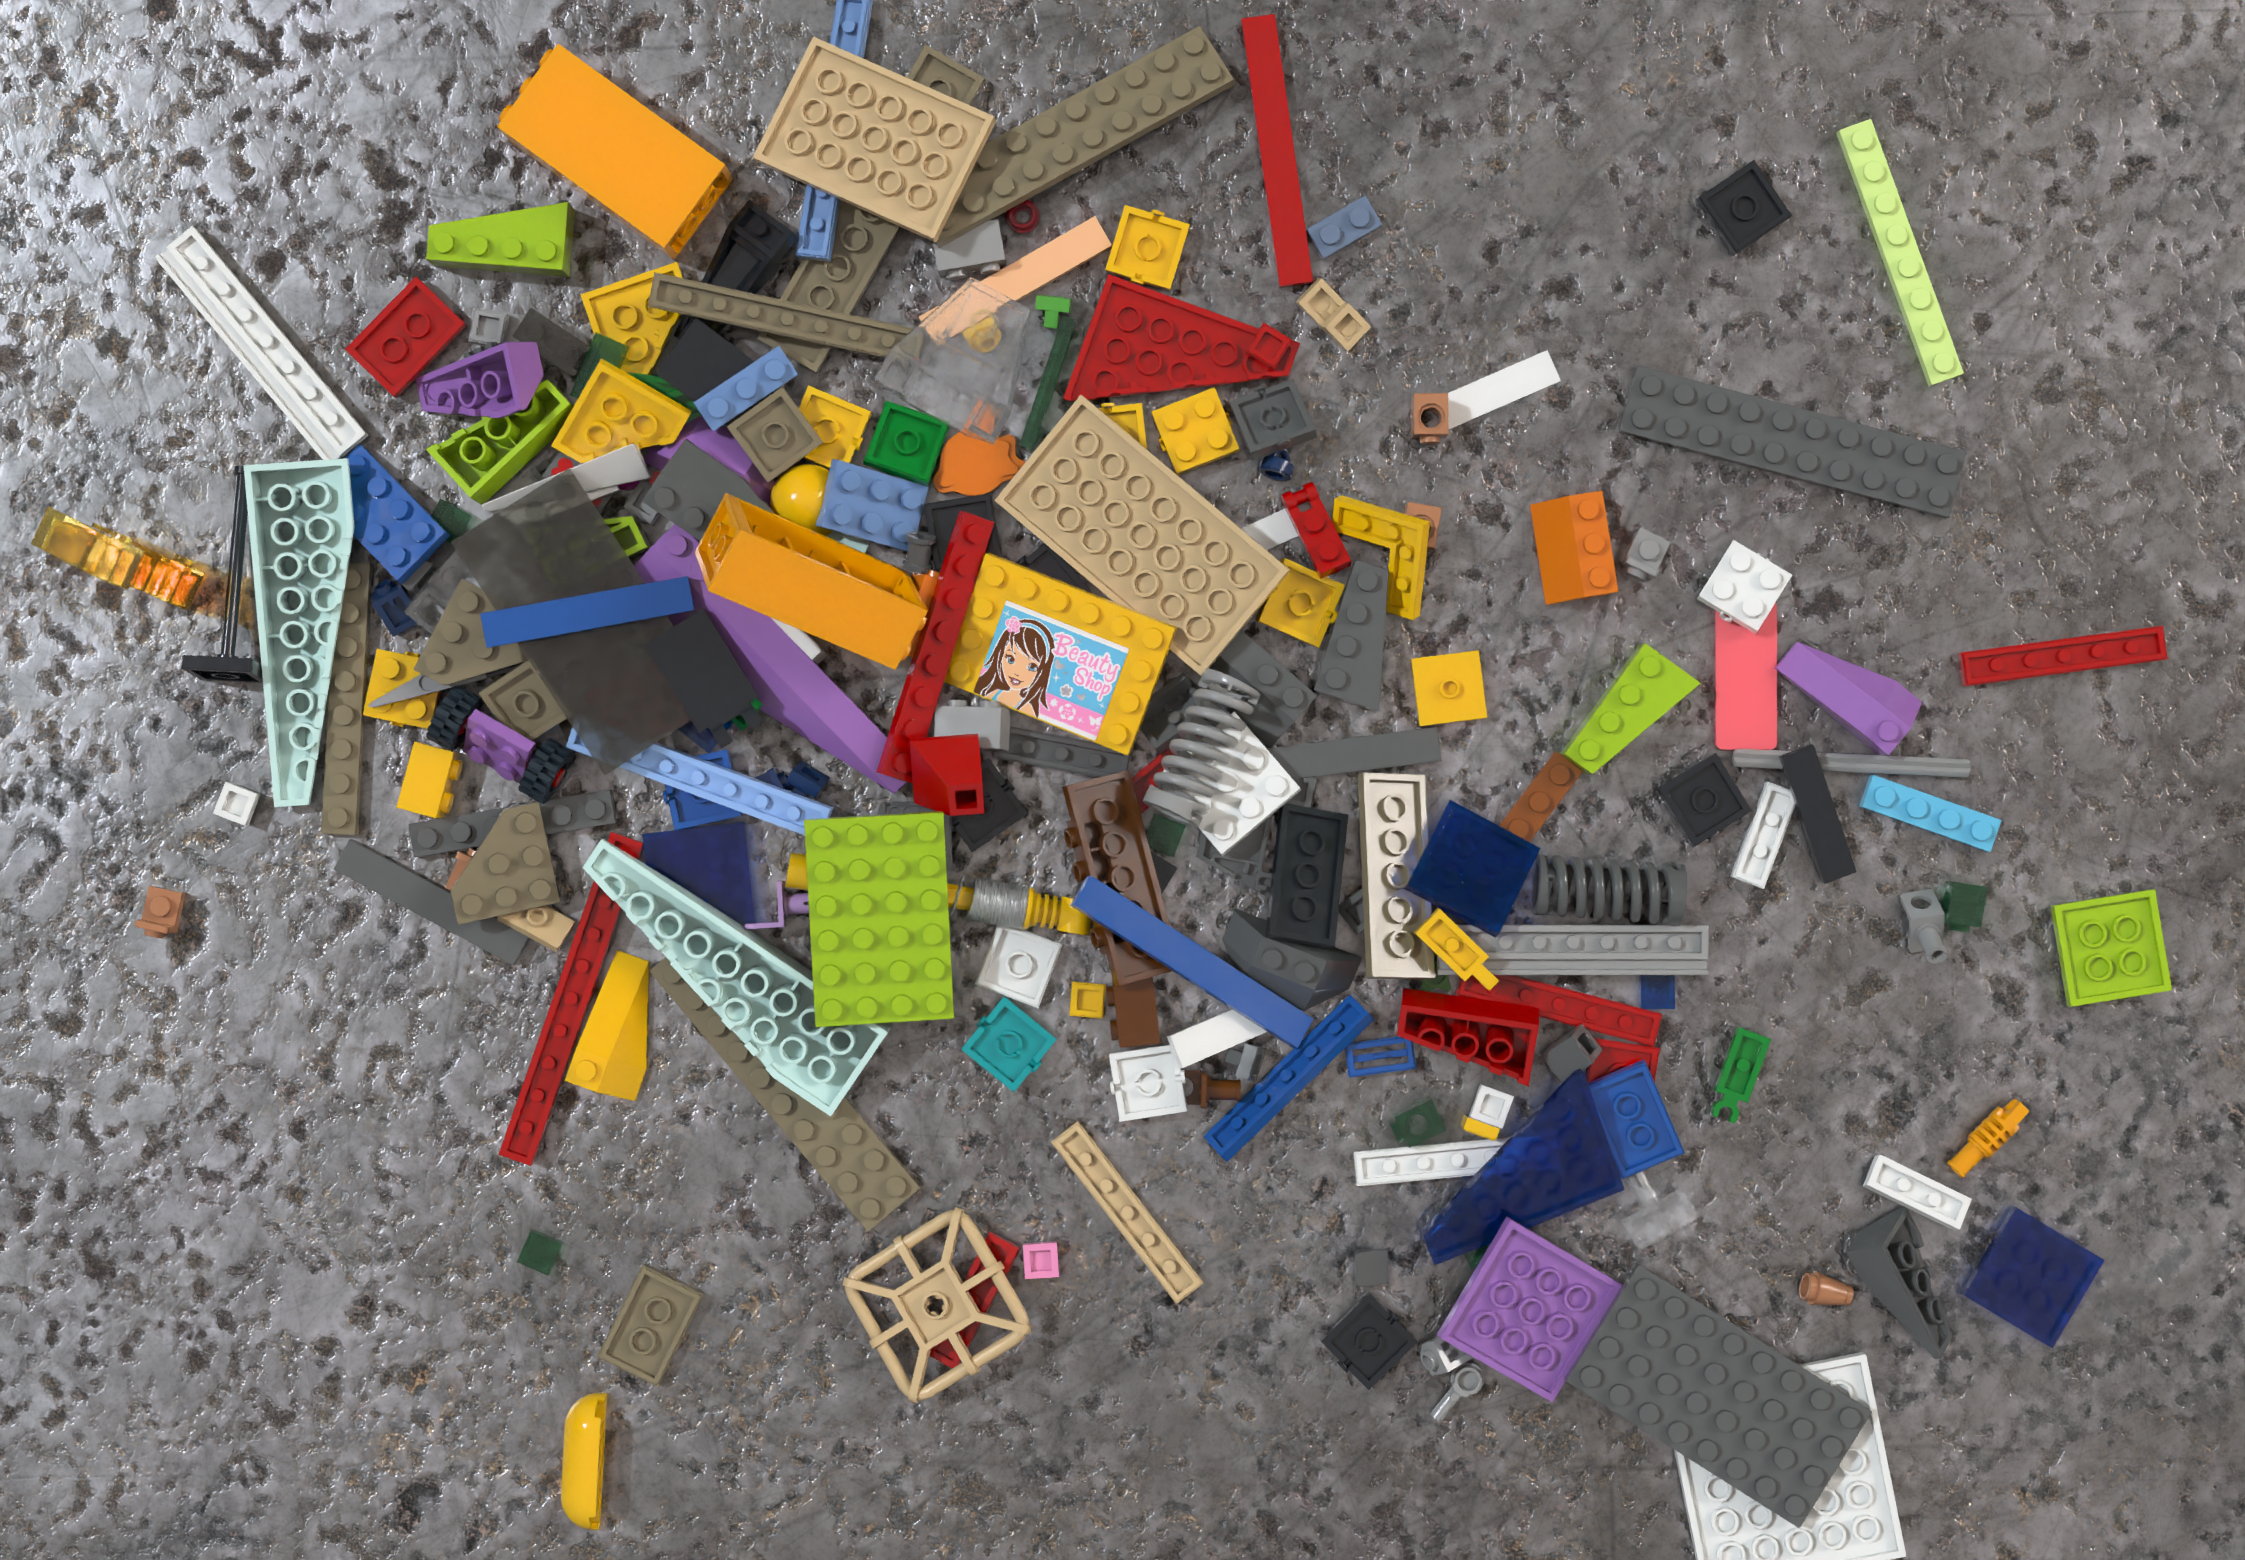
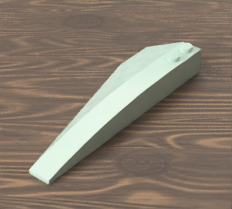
[243,458,355,807]
[582,838,892,1116]

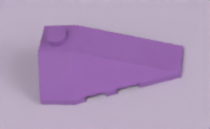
[416,342,544,418]
[1774,642,1922,755]

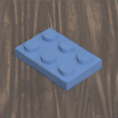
[815,459,929,552]

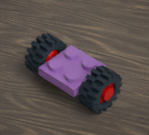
[426,685,575,804]

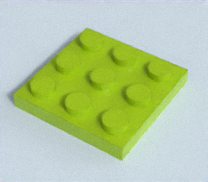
[2050,889,2172,1007]

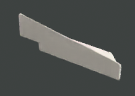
[482,444,650,527]

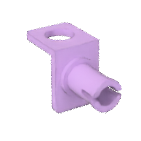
[745,881,809,929]

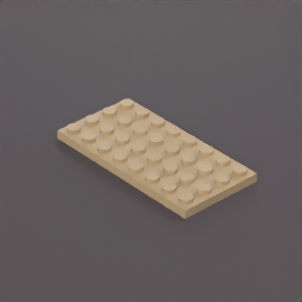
[994,395,1291,676]

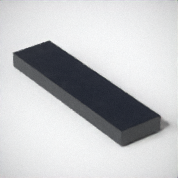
[1779,744,1857,884]

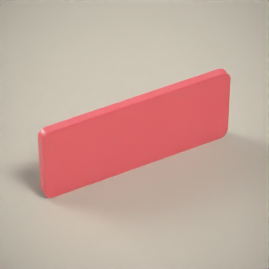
[1715,603,1777,750]

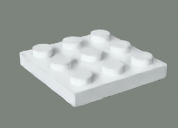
[1163,712,1301,856]

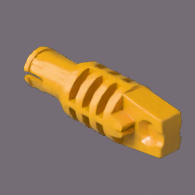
[1947,1099,2029,1178]

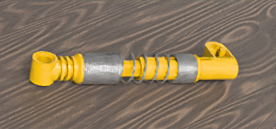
[785,852,1092,935]

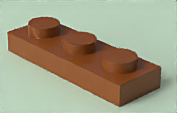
[1493,751,1583,853]

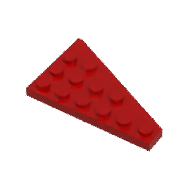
[1063,274,1300,403]

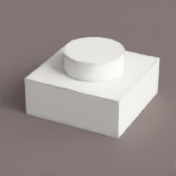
[213,782,261,826]
[1469,1084,1514,1129]

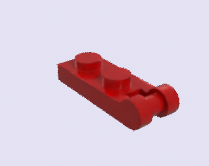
[1280,481,1351,579]

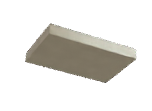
[597,1263,705,1387]

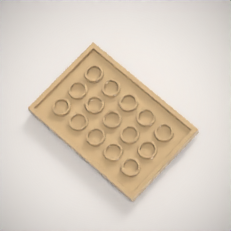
[753,37,996,243]

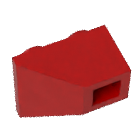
[909,734,984,816]

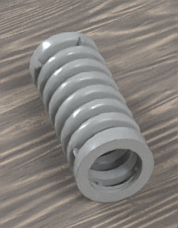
[1142,669,1261,828]

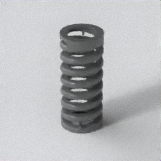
[1531,854,1687,925]

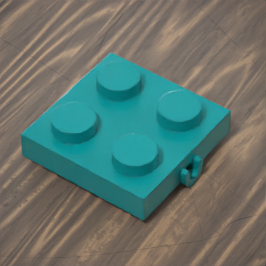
[961,996,1057,1092]

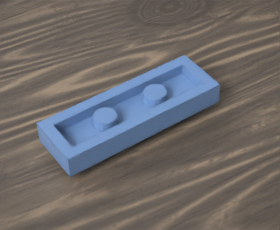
[693,346,798,431]

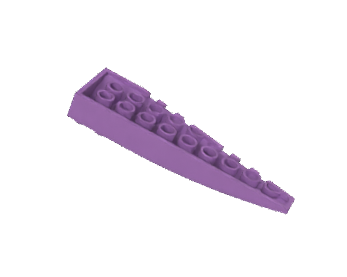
[616,524,907,794]

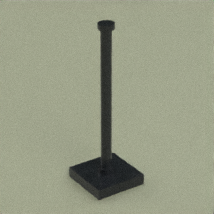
[181,466,263,683]

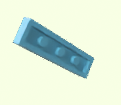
[1859,775,2002,852]

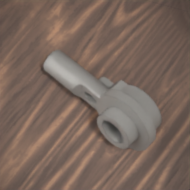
[1430,1361,1484,1422]

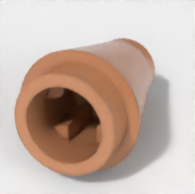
[1799,1271,1854,1306]

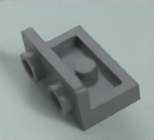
[1140,673,1208,754]

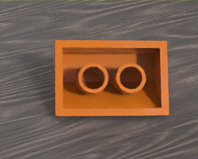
[1529,491,1618,605]

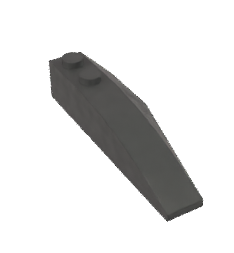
[642,439,773,541]
[1199,630,1317,748]

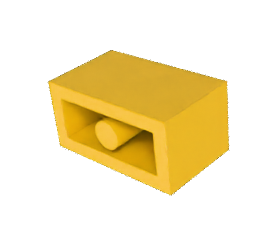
[396,742,463,818]

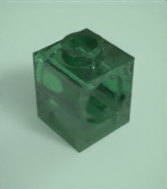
[1941,881,1987,933]
[1390,1096,1446,1148]

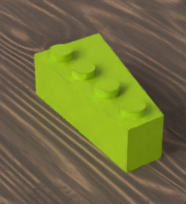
[1560,643,1701,775]

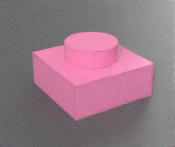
[1023,1241,1059,1279]

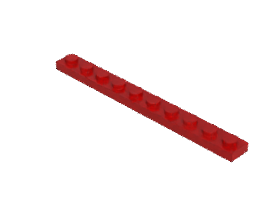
[498,832,645,1166]

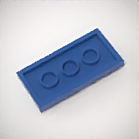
[345,443,451,584]

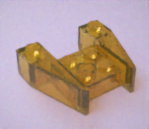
[31,506,205,610]

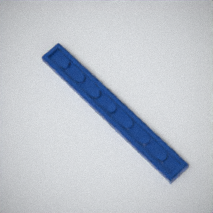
[1070,875,1313,1048]

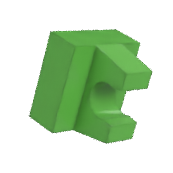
[1035,294,1072,329]

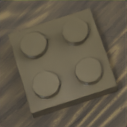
[727,387,823,483]
[478,655,576,741]

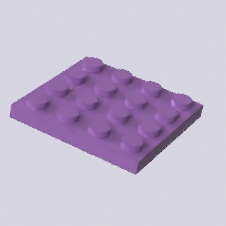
[1436,1217,1622,1403]

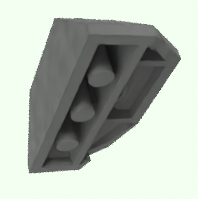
[1222,909,1362,1011]

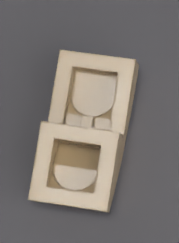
[1295,278,1371,351]

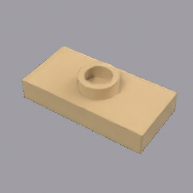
[497,905,575,953]

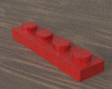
[930,1232,1021,1368]

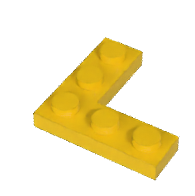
[1332,495,1430,620]

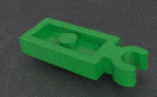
[1711,1027,1771,1124]

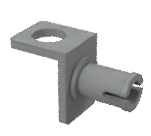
[1900,889,1948,964]

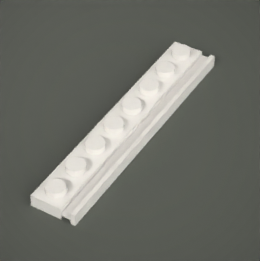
[154,226,369,460]

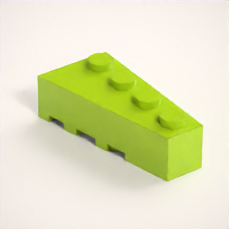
[426,202,575,277]
[426,379,574,505]

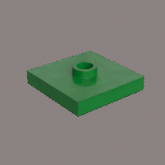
[863,400,950,487]

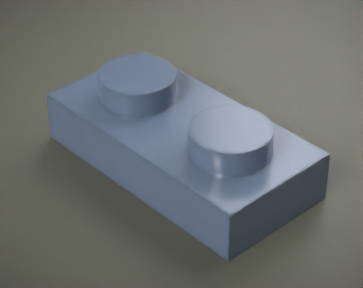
[1306,195,1382,260]

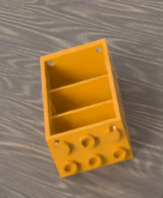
[497,44,734,260]
[695,493,928,670]

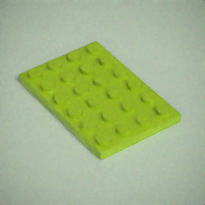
[804,811,954,1027]

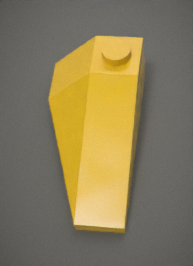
[565,950,650,1101]

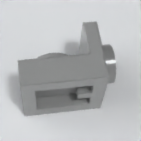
[1621,528,1671,582]
[1417,1336,1474,1376]

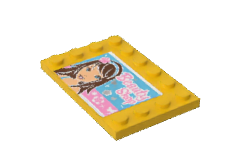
[944,553,1178,756]

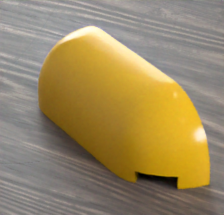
[561,1393,607,1530]

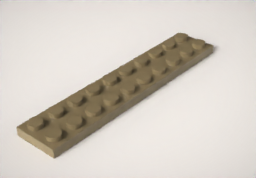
[936,26,1234,248]
[757,45,985,374]
[649,957,921,1232]

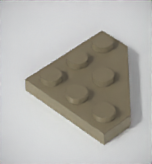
[413,578,550,686]
[450,801,560,925]

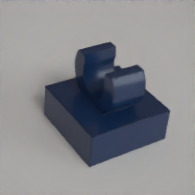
[786,761,830,798]

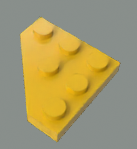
[580,262,684,375]
[551,358,692,463]

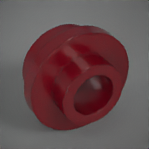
[1006,200,1040,234]

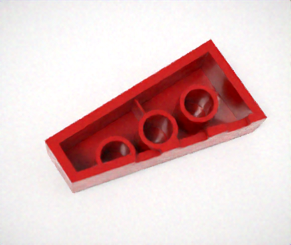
[1397,988,1539,1087]

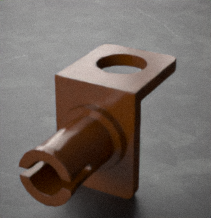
[1185,1070,1241,1108]

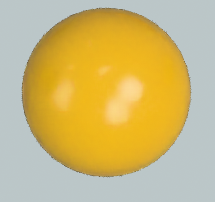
[770,464,833,536]

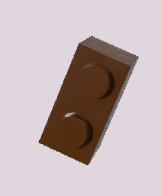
[1106,977,1160,1048]

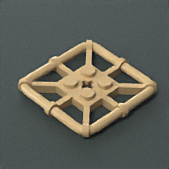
[842,1207,1032,1403]

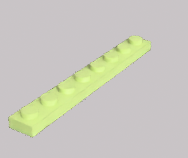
[1836,119,1964,387]

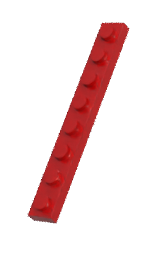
[876,511,994,783]

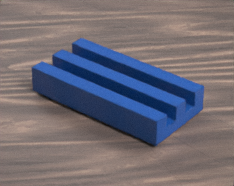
[1344,1036,1416,1077]

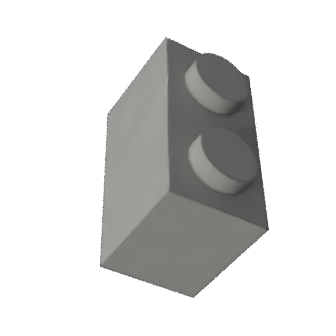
[933,219,1007,280]
[934,700,1011,751]

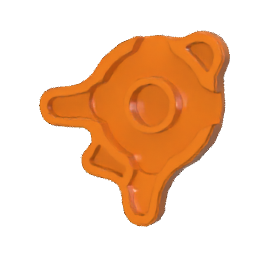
[933,405,1025,496]

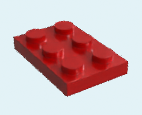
[345,276,467,398]

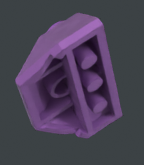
[644,416,775,507]

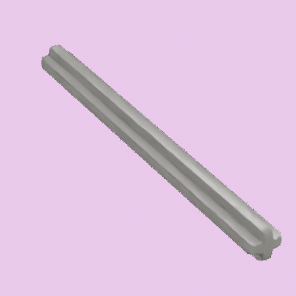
[1732,749,1971,778]

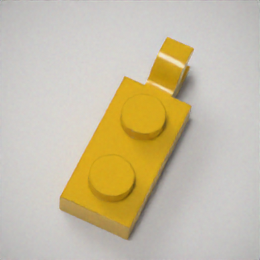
[1414,908,1499,991]

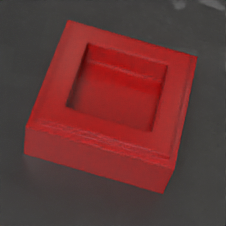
[1245,322,1292,370]

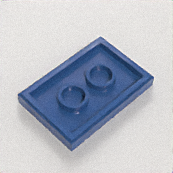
[1581,1059,1685,1179]

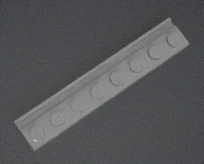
[1435,924,1709,975]

